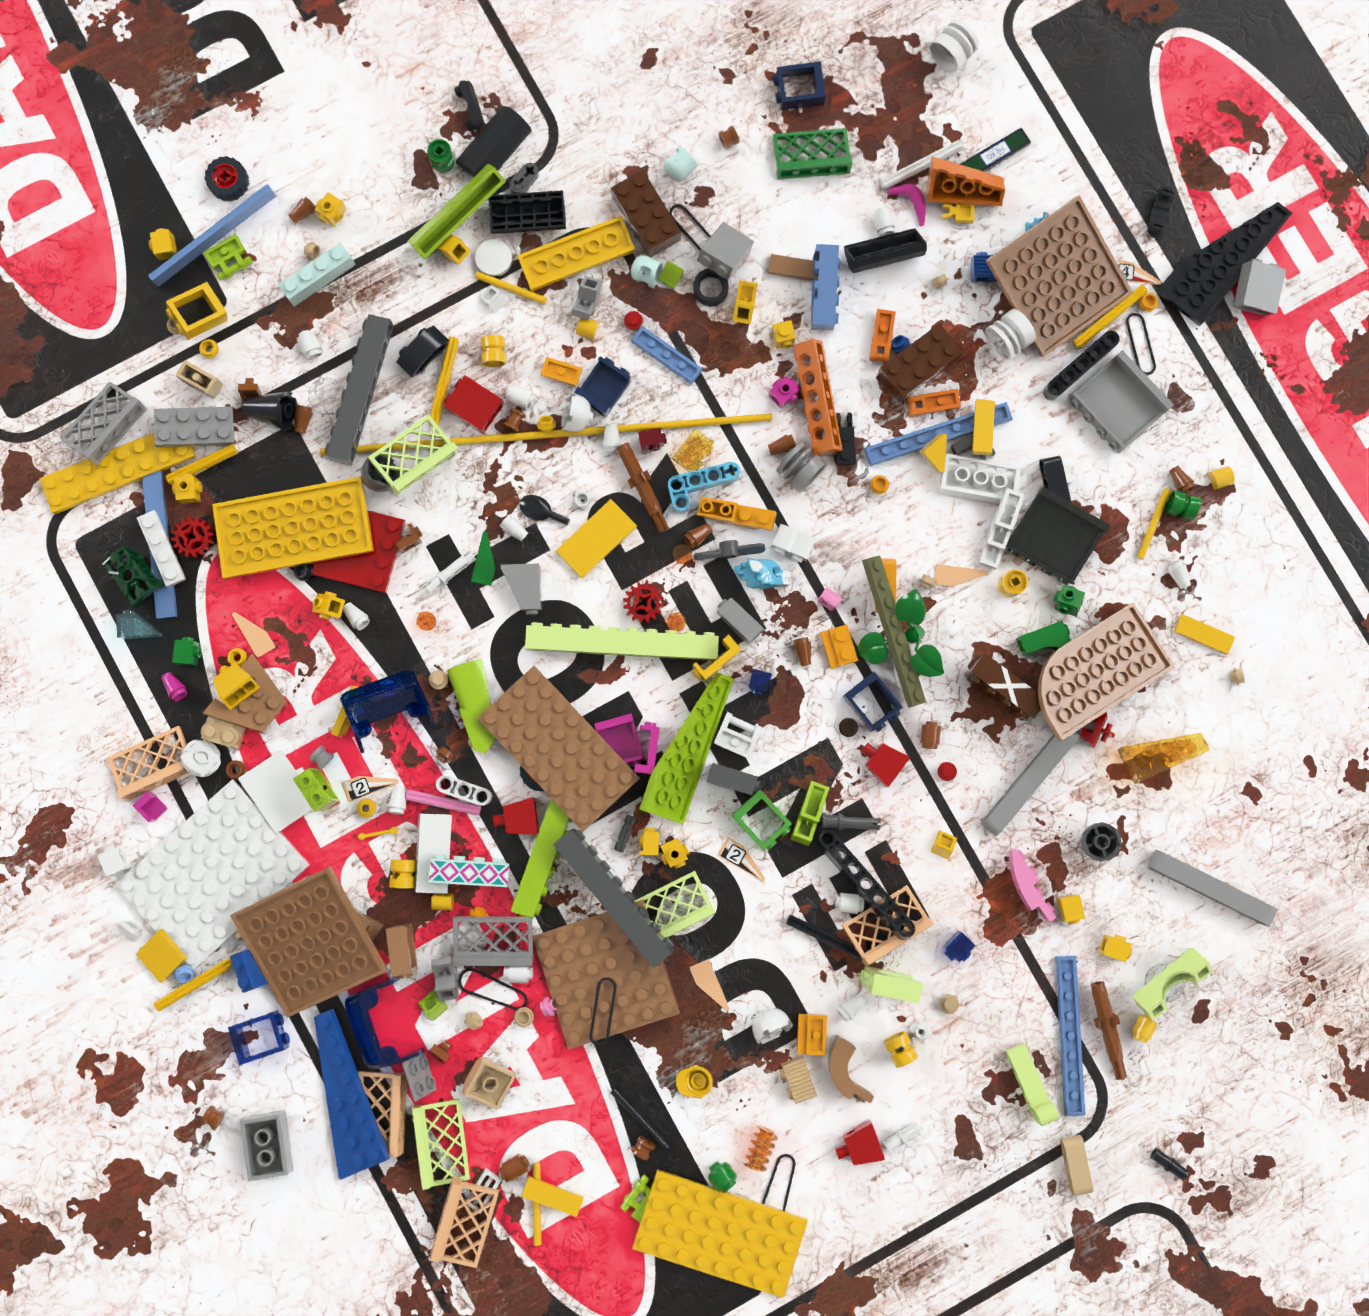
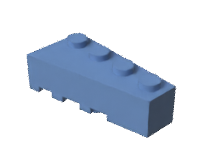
[811,244,840,330]

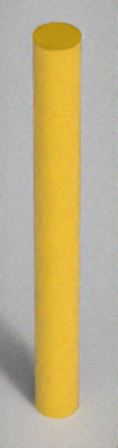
[475,271,547,305]
[1136,488,1171,560]
[532,1162,542,1246]

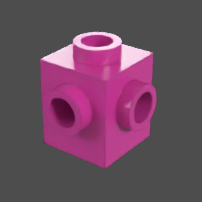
[768,376,799,409]

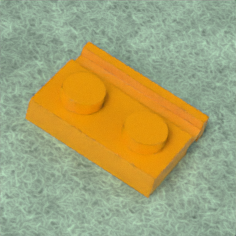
[820,624,858,669]
[797,1013,827,1056]

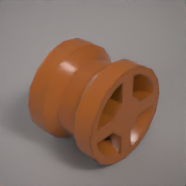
[718,125,740,150]
[200,1105,226,1131]
[631,1136,656,1161]

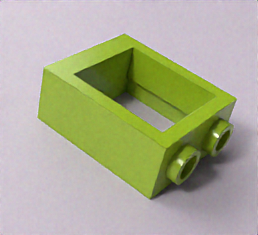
[293,768,340,812]

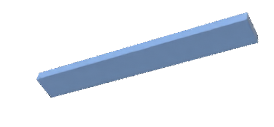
[148,184,276,287]
[864,402,1013,467]
[142,470,178,619]
[1055,955,1085,1116]

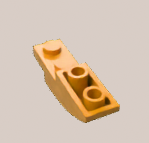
[697,497,777,531]

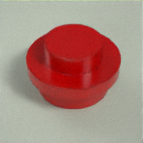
[624,311,643,330]
[937,762,957,781]

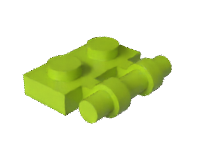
[203,234,253,281]
[620,1174,652,1222]

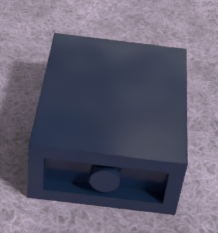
[574,356,631,418]

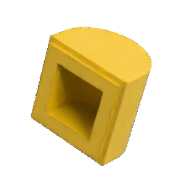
[576,318,600,341]
[1208,466,1235,490]
[431,893,454,911]

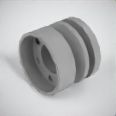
[776,442,827,493]

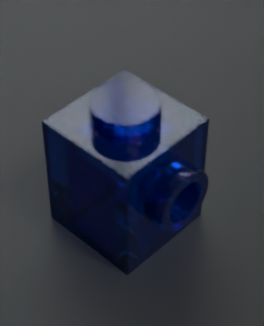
[747,669,772,696]
[942,930,976,963]

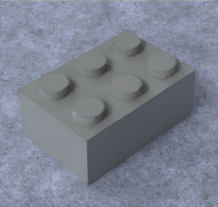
[240,1110,294,1182]

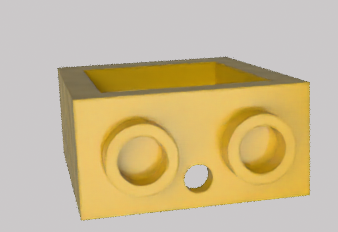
[165,282,228,340]

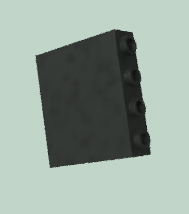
[1006,486,1111,585]

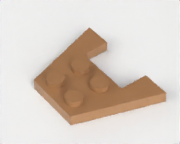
[203,654,287,734]

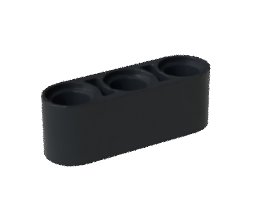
[1039,455,1072,503]

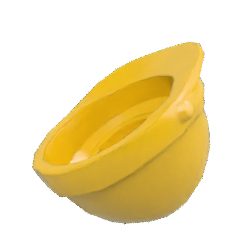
[676,1065,713,1099]

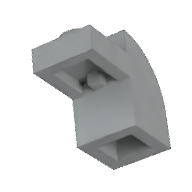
[571,276,602,320]
[431,956,459,1002]

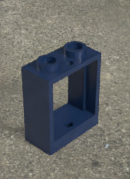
[773,61,826,110]
[842,671,903,732]

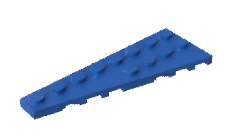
[314,1009,390,1180]

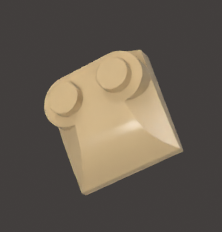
[201,716,246,749]
[462,1057,517,1109]

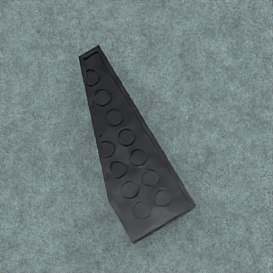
[1156,202,1292,327]

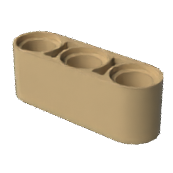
[1060,1134,1094,1196]

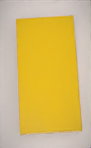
[556,499,637,579]

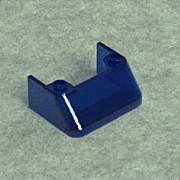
[340,670,435,754]
[344,977,424,1070]

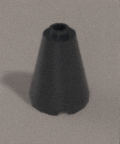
[241,391,298,430]

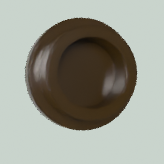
[839,718,858,737]

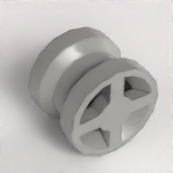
[309,745,334,770]

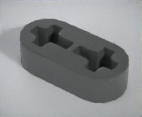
[510,163,539,194]

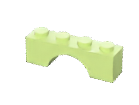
[1132,947,1213,1021]

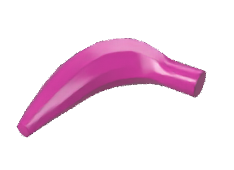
[889,184,926,226]

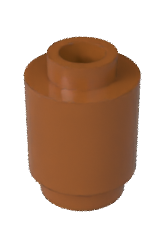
[920,721,941,749]
[499,1153,530,1182]

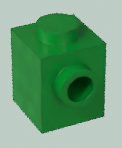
[172,637,202,666]

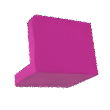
[132,792,168,822]

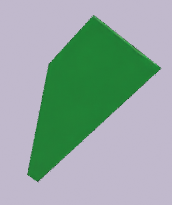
[471,531,495,586]

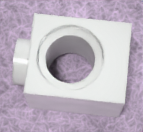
[97,845,131,877]

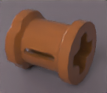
[502,408,526,433]

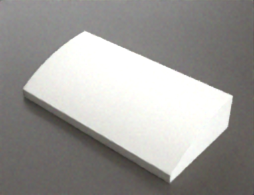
[938,453,1021,504]

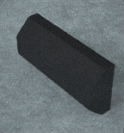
[456,106,532,177]
[488,190,566,234]
[844,228,927,274]

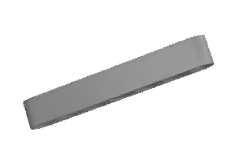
[980,732,1080,837]
[1147,849,1278,927]

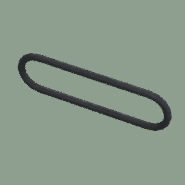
[669,204,711,250]
[1126,313,1156,375]
[590,977,616,1046]

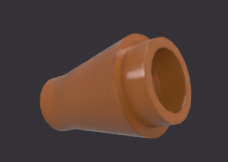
[288,196,316,224]
[294,405,313,434]
[768,434,796,455]
[1169,465,1195,493]
[684,523,713,548]
[792,637,812,666]

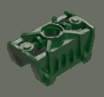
[102,546,164,608]

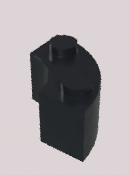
[396,325,450,377]

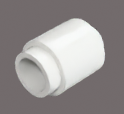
[873,207,895,237]
[296,330,322,360]
[506,385,536,410]
[835,893,864,914]
[504,966,533,984]

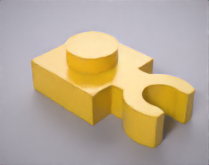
[941,203,975,224]

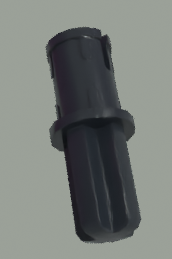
[1150,1148,1189,1181]

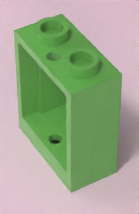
[731,790,792,850]

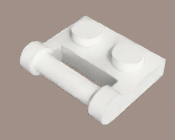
[714,712,763,759]

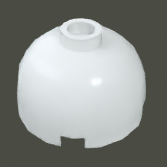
[561,393,594,432]
[752,1007,793,1044]

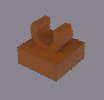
[238,378,262,401]
[429,1040,451,1064]

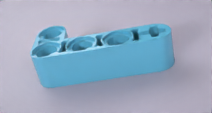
[668,462,740,514]

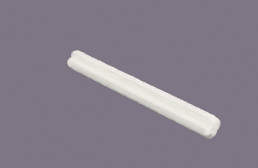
[880,140,964,190]

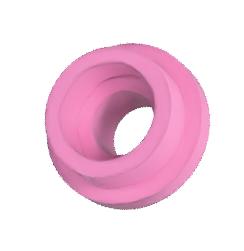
[540,997,557,1017]

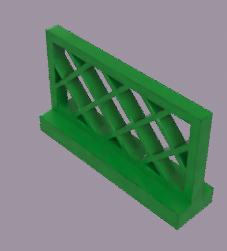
[773,128,852,179]

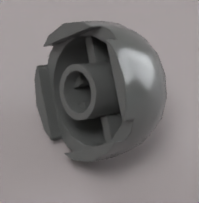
[361,455,400,493]
[1080,822,1122,862]

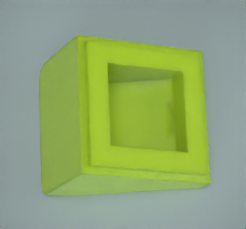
[658,261,684,289]
[419,990,448,1020]

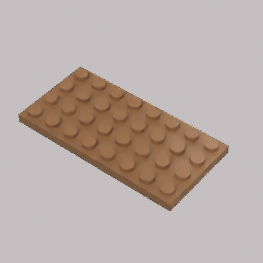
[477,665,640,832]

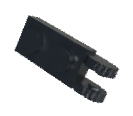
[836,412,856,466]

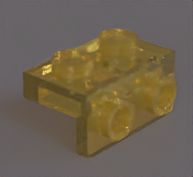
[672,428,715,472]

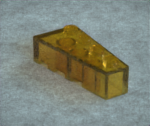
[1117,733,1210,784]

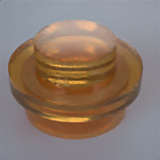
[667,612,686,632]

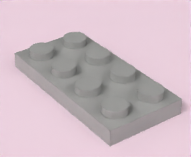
[154,406,235,448]

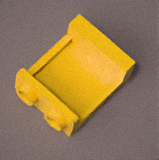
[692,635,741,682]

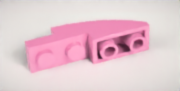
[1009,848,1057,922]

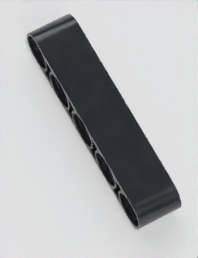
[1043,330,1120,401]

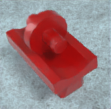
[1080,712,1115,748]

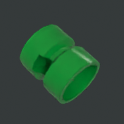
[427,139,455,173]
[1166,490,1201,521]

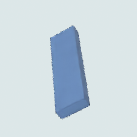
[631,326,703,385]

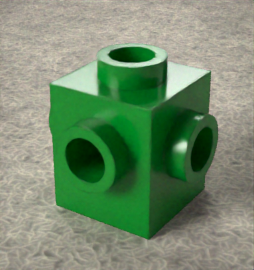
[1053,585,1085,617]

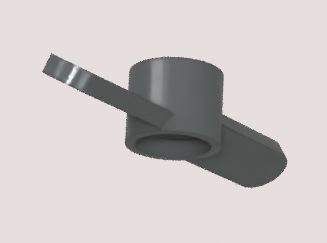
[694,540,766,560]

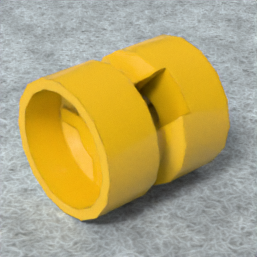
[480,335,506,368]
[998,569,1028,597]
[389,859,416,888]
[883,1031,919,1068]

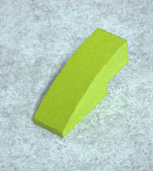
[790,781,830,846]

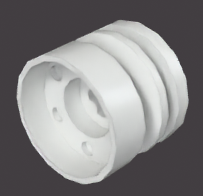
[929,20,979,73]
[985,309,1036,360]

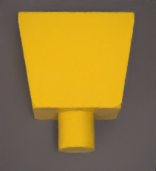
[213,664,260,710]

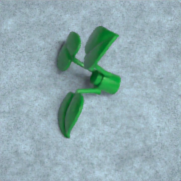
[858,589,944,677]

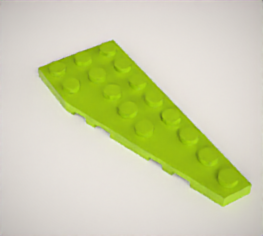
[639,672,734,825]

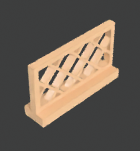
[107,726,189,801]
[842,885,934,967]
[358,1071,407,1157]
[430,1177,499,1268]

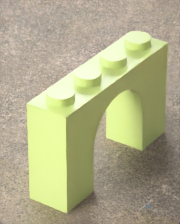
[859,966,923,1004]

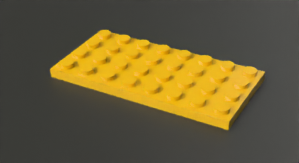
[212,476,374,579]
[632,1169,808,1298]

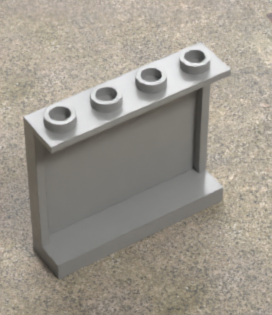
[1068,350,1174,453]

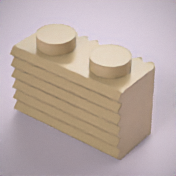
[176,360,223,399]
[779,1056,818,1104]

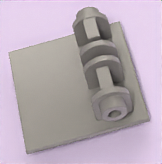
[402,1052,437,1102]

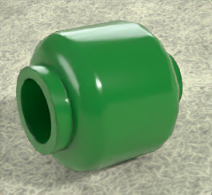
[708,1161,737,1193]

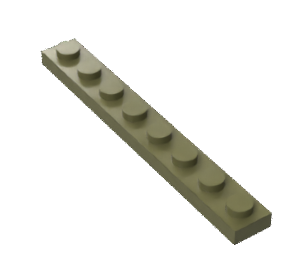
[862,555,926,708]

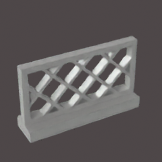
[60,382,147,466]
[453,916,534,966]

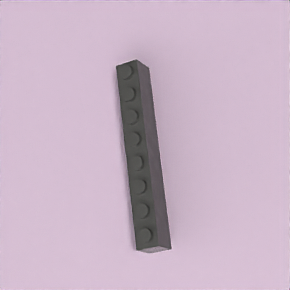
[325,314,394,466]
[553,828,675,968]

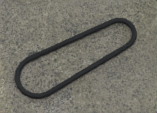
[458,968,528,1010]
[762,1154,796,1211]

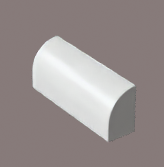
[414,813,452,893]

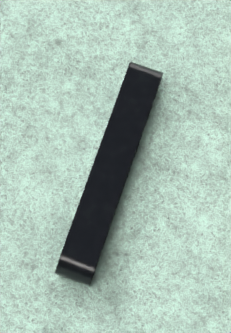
[817,830,916,941]

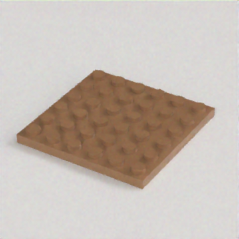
[986,195,1133,357]
[230,866,388,1018]
[533,900,680,1050]

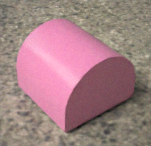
[817,587,842,611]

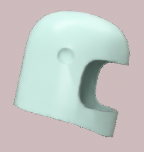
[664,145,697,181]
[631,255,663,289]

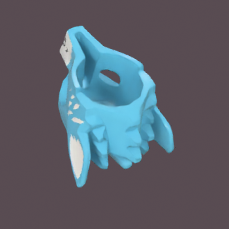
[734,558,790,590]

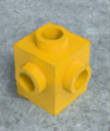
[315,192,347,226]
[172,474,202,504]
[312,591,345,620]
[660,838,690,869]

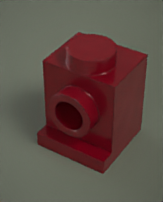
[638,428,667,455]

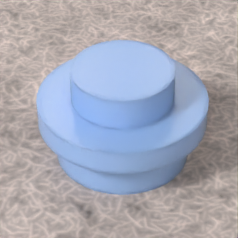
[174,965,195,983]

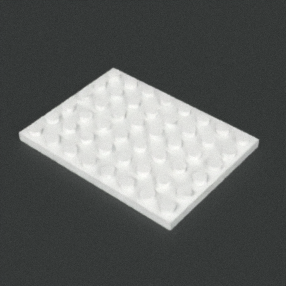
[115,779,310,970]

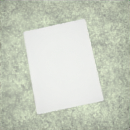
[238,750,312,833]

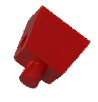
[861,742,910,787]
[493,797,539,835]
[835,1119,885,1165]

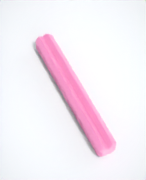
[405,790,481,815]

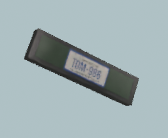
[960,127,1031,172]

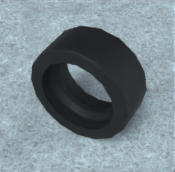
[693,268,729,307]

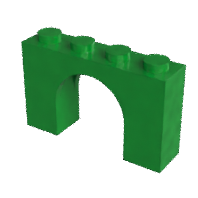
[1015,621,1070,692]

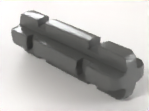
[614,815,636,853]

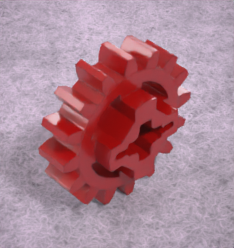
[171,516,215,558]
[623,582,664,624]

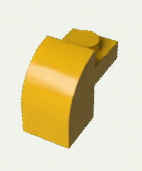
[732,279,758,324]

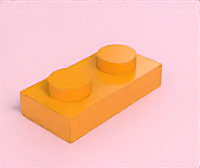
[540,357,582,387]

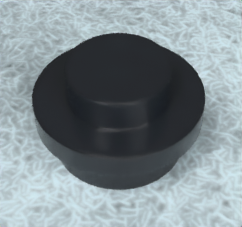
[294,564,313,581]

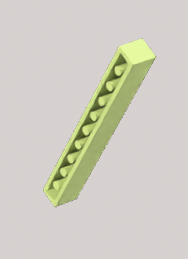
[525,622,719,661]

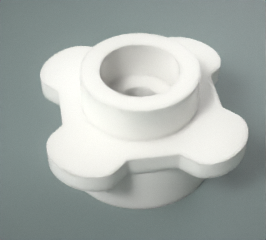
[572,490,593,511]
[910,1021,932,1043]

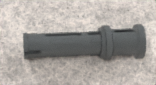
[821,812,881,831]

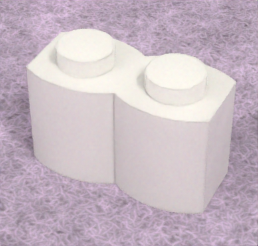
[771,524,816,563]

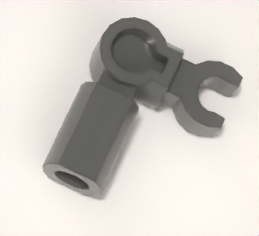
[950,434,995,460]

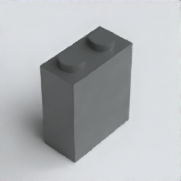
[706,763,760,796]

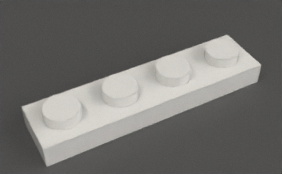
[137,510,186,588]

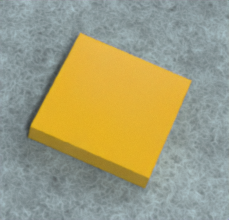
[136,928,188,983]

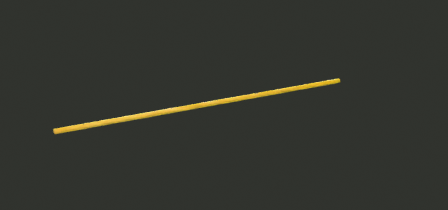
[320,413,773,456]

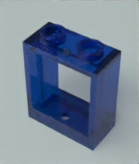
[227,1010,290,1066]

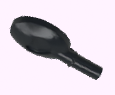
[519,495,570,526]

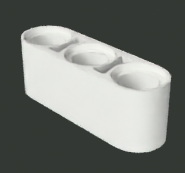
[436,775,492,806]

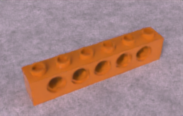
[794,338,843,456]

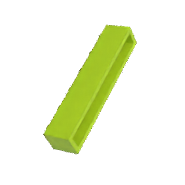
[407,164,506,259]
[511,800,573,918]

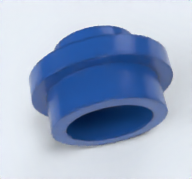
[891,335,910,353]

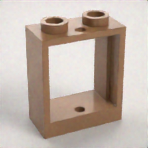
[386,923,418,979]

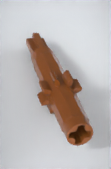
[616,442,669,533]
[1090,981,1127,1080]

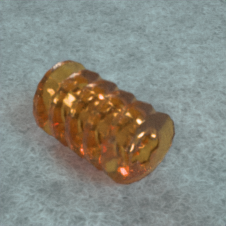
[743,1125,778,1172]

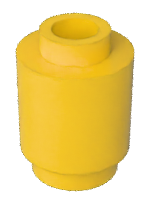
[1132,1013,1158,1044]

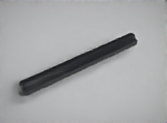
[786,915,875,965]

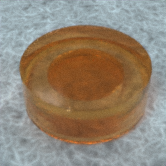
[673,544,692,564]
[417,611,437,631]

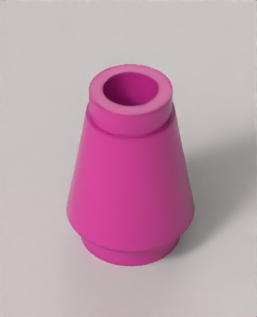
[161,672,187,702]

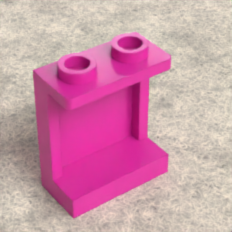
[594,713,644,766]
[634,722,660,775]

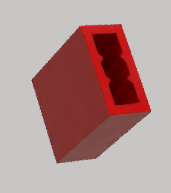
[444,375,505,435]

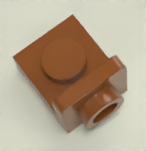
[396,523,423,553]

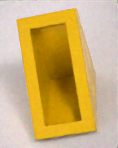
[919,433,947,472]

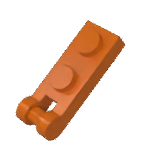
[869,309,896,363]
[905,388,961,418]

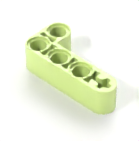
[1005,1043,1060,1127]

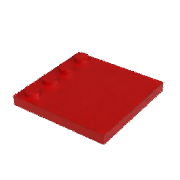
[312,510,406,593]

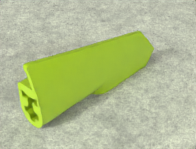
[447,658,496,754]

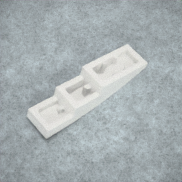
[978,488,1025,569]

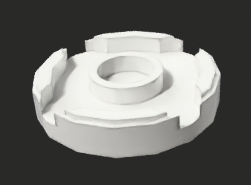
[475,239,512,277]
[181,739,221,777]

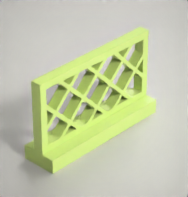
[368,414,458,496]
[635,871,716,938]
[412,1098,470,1190]

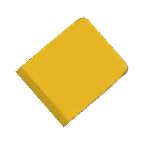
[931,830,957,859]

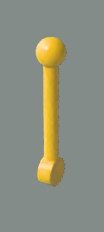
[358,827,398,841]

